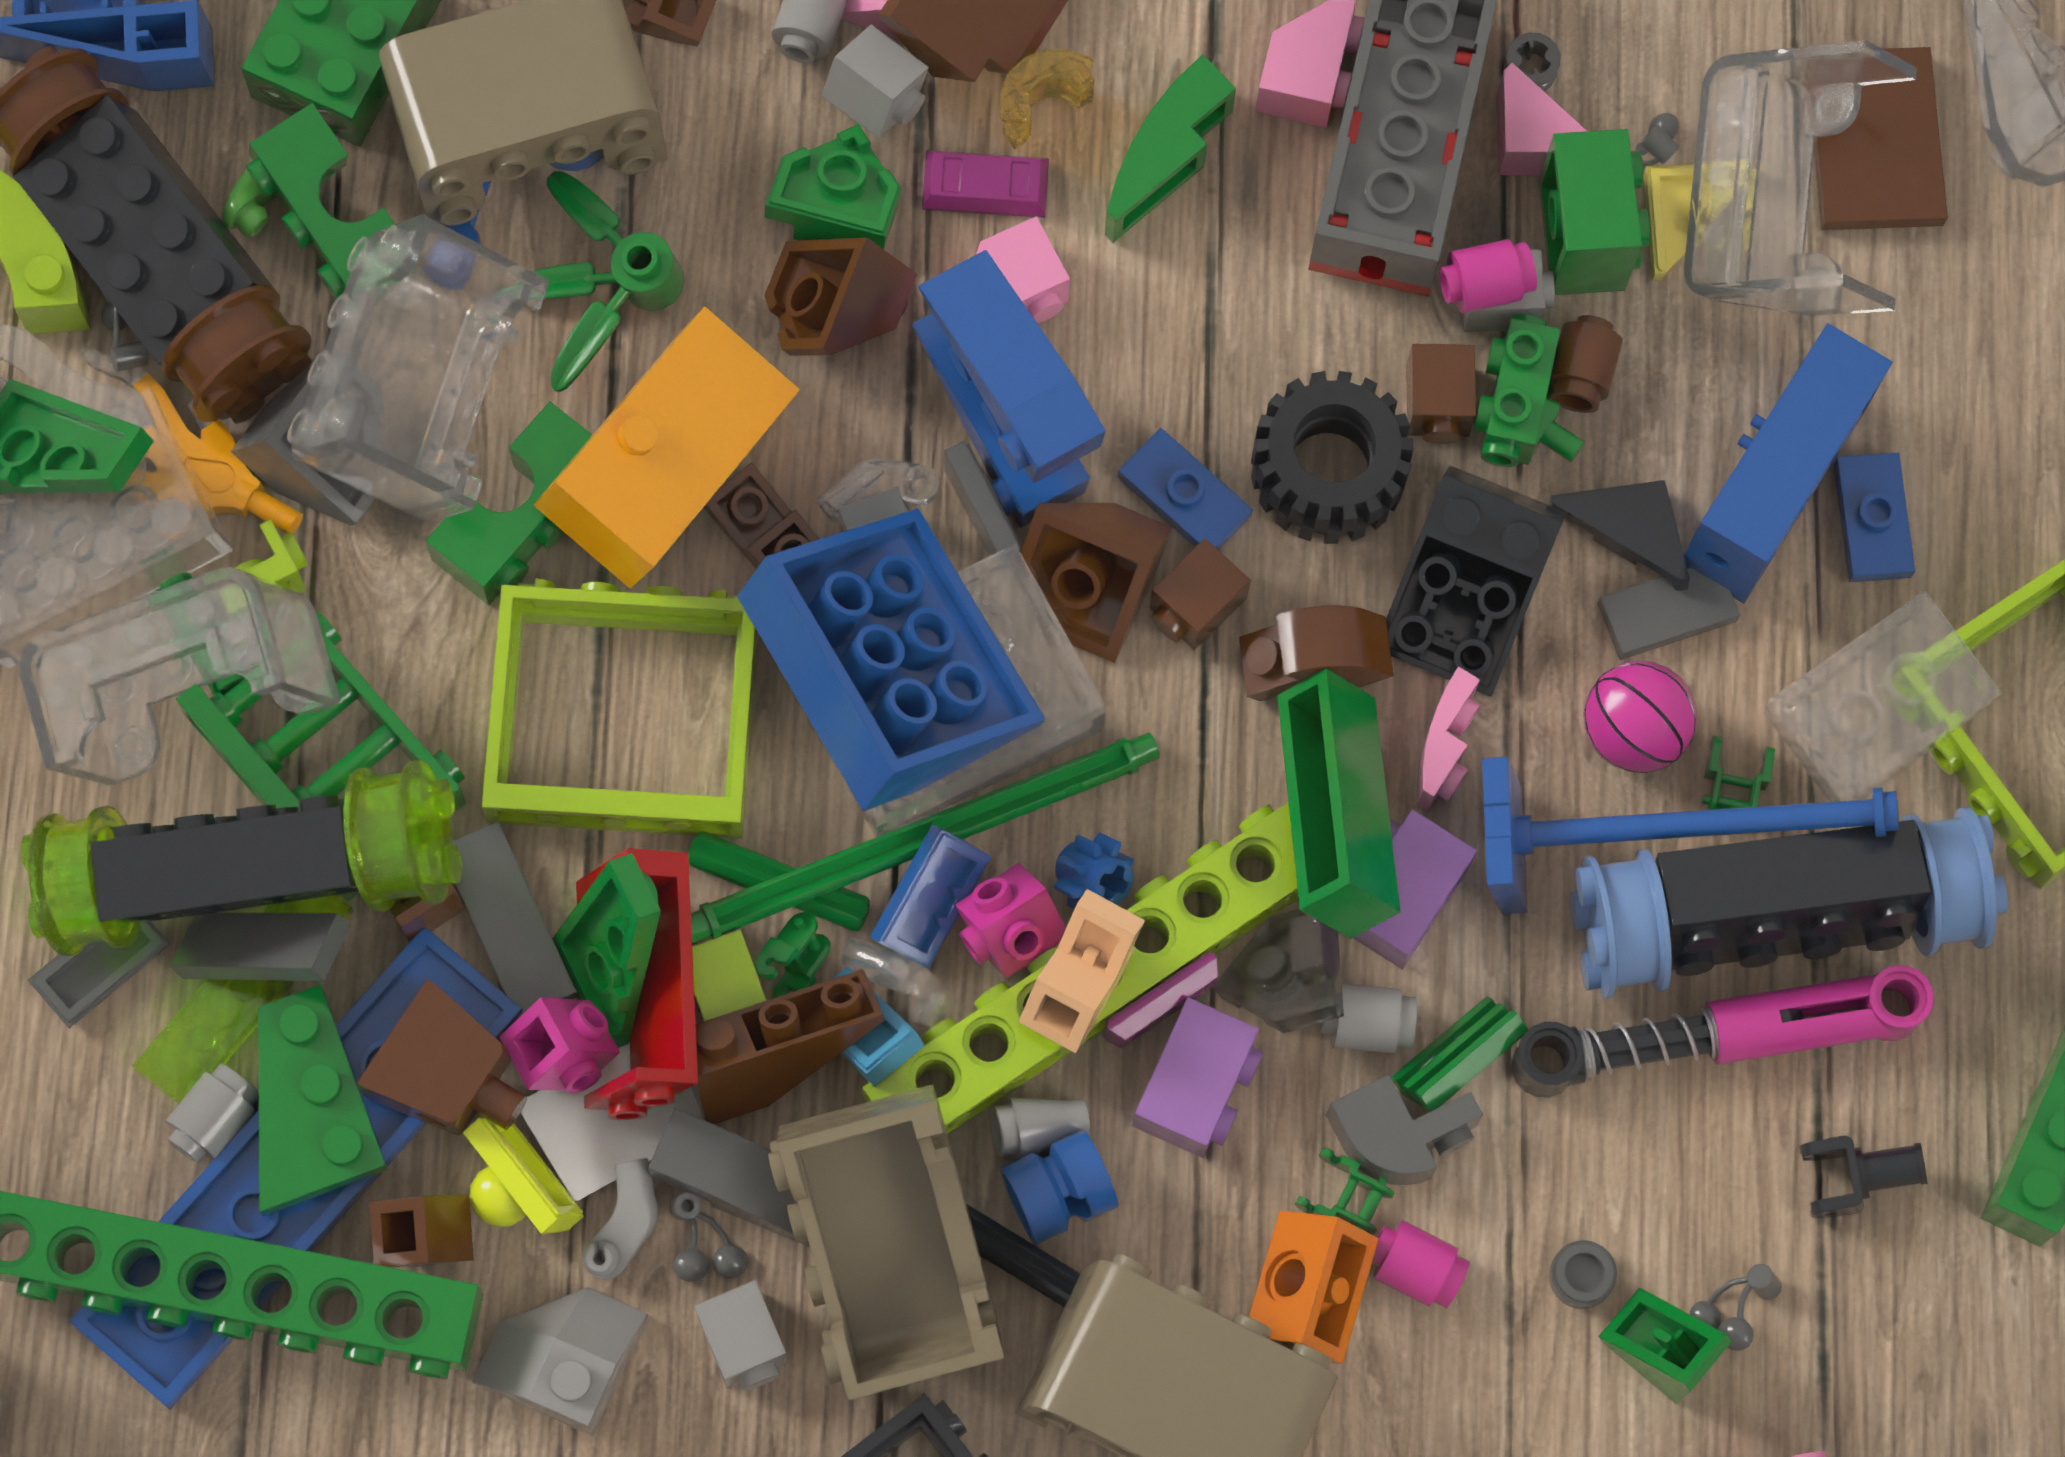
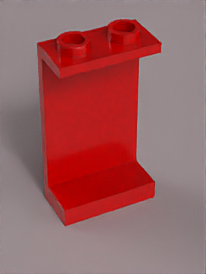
[576,848,698,1120]

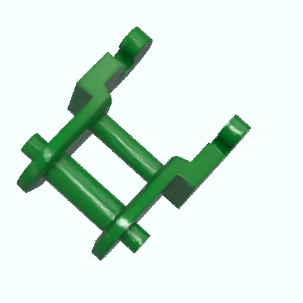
[1702,736,1775,810]
[755,912,831,998]
[1295,1147,1395,1235]

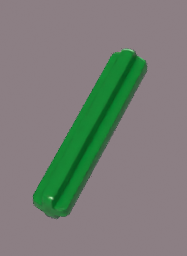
[688,831,870,931]

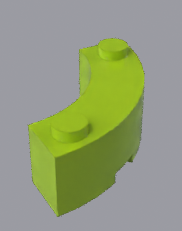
[0,170,90,334]

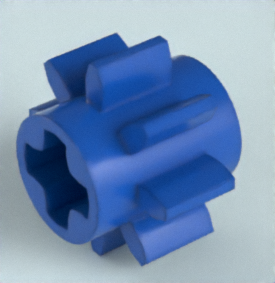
[1053,832,1134,909]

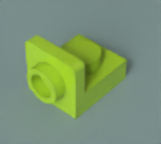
[218,519,308,625]

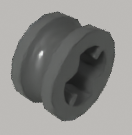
[1503,32,1561,92]

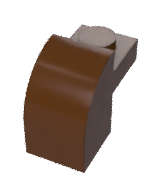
[1239,605,1394,701]

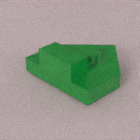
[764,124,902,249]

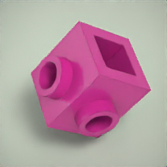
[955,862,1066,979]
[500,997,620,1094]

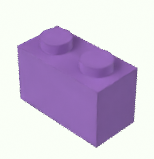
[1353,809,1477,970]
[1132,997,1264,1158]

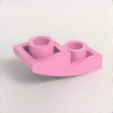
[1417,666,1481,813]

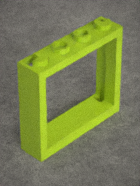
[1889,559,2065,889]
[482,578,758,838]

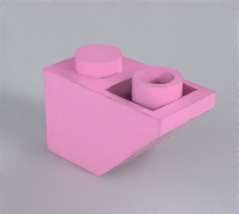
[1255,0,1365,128]
[976,216,1070,323]

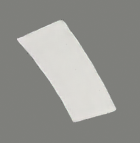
[521,1002,704,1201]

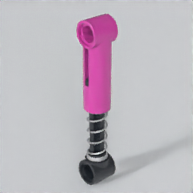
[1512,965,1934,1098]

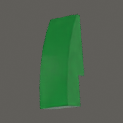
[1105,54,1236,243]

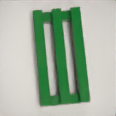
[1390,996,1528,1112]

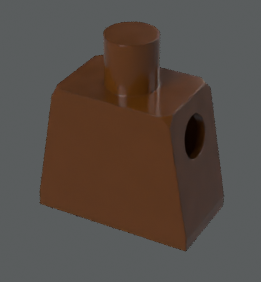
[357,979,527,1136]

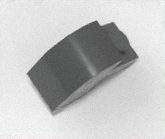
[1326,1074,1483,1185]

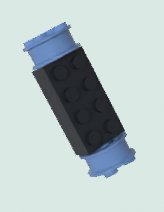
[1569,807,2008,999]

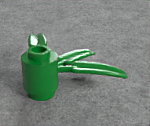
[504,171,684,392]

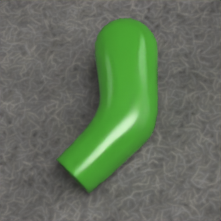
[221,170,276,237]

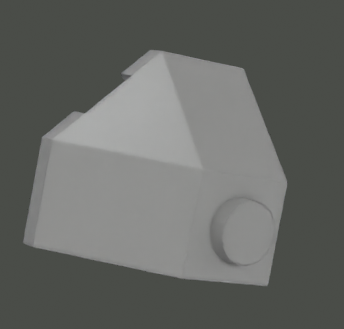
[472,1287,648,1436]

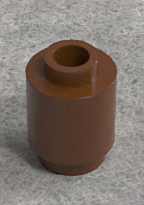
[1549,315,1623,413]

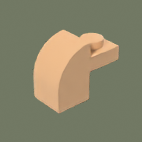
[1018,889,1145,1053]

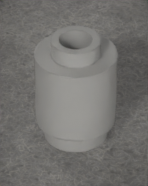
[771,0,847,63]
[1321,983,1417,1054]
[165,1063,259,1164]

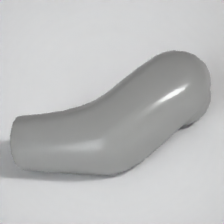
[583,1158,659,1280]

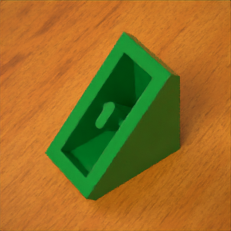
[1598,1287,1732,1405]

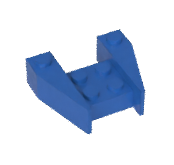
[0,0,215,91]
[912,250,1106,528]

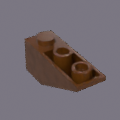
[691,969,884,1124]

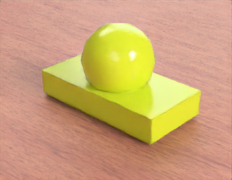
[463,1117,584,1234]

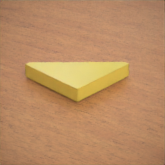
[1643,162,1760,281]

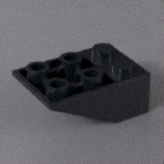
[1386,465,1567,697]

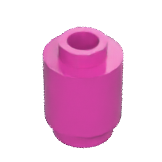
[1439,239,1537,313]
[1372,1220,1470,1308]

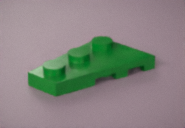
[0,379,154,494]
[552,853,661,1048]
[258,984,388,1216]

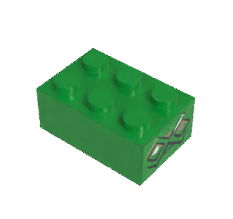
[241,0,441,147]

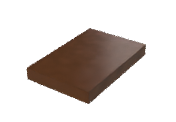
[1806,47,1948,230]

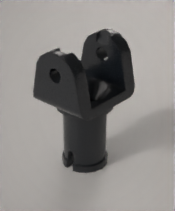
[1799,1136,1928,1218]

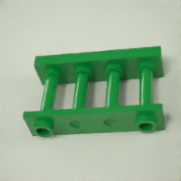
[176,601,466,902]

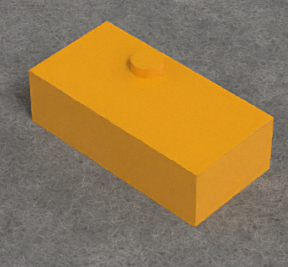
[533,306,800,589]

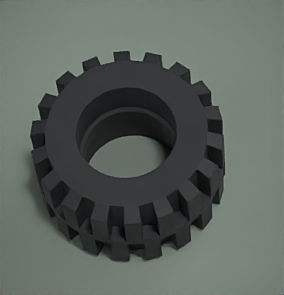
[1251,371,1414,544]

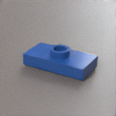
[1117,428,1253,550]
[1834,452,1915,582]
[870,824,992,969]

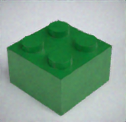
[1538,129,1650,295]

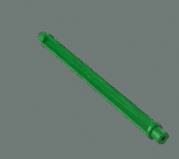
[691,732,1160,944]

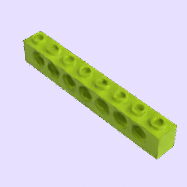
[862,802,1299,1135]

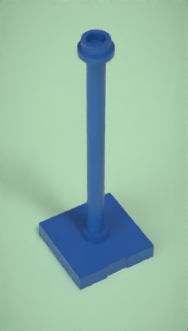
[1482,757,1899,914]

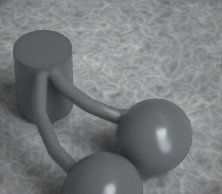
[1636,113,1680,167]
[102,292,148,372]
[670,1193,748,1282]
[1690,1264,1782,1351]

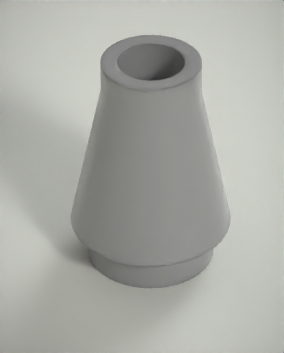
[990,1097,1090,1160]

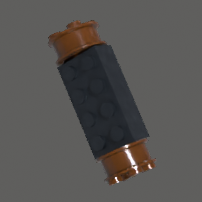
[0,46,312,424]

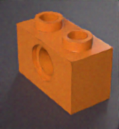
[1249,1210,1379,1364]

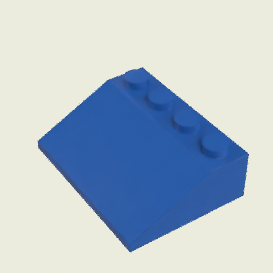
[737,508,1046,811]

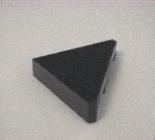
[1550,480,1690,591]

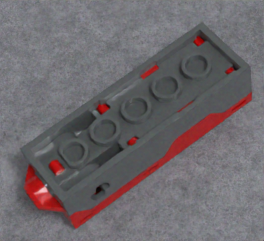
[1308,0,1497,297]

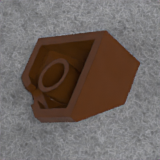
[764,237,917,356]
[1017,503,1173,663]

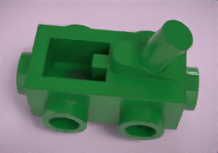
[1473,314,1585,467]

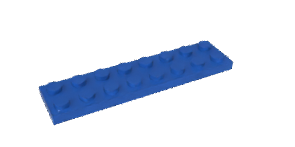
[69,927,523,1410]

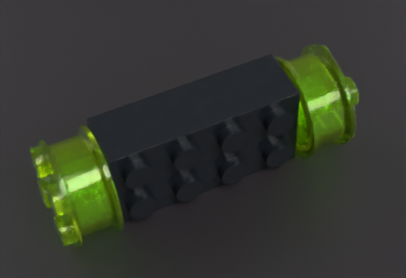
[21,760,462,956]

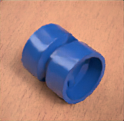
[1000,1129,1119,1245]

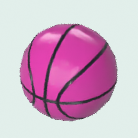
[1583,660,1698,773]

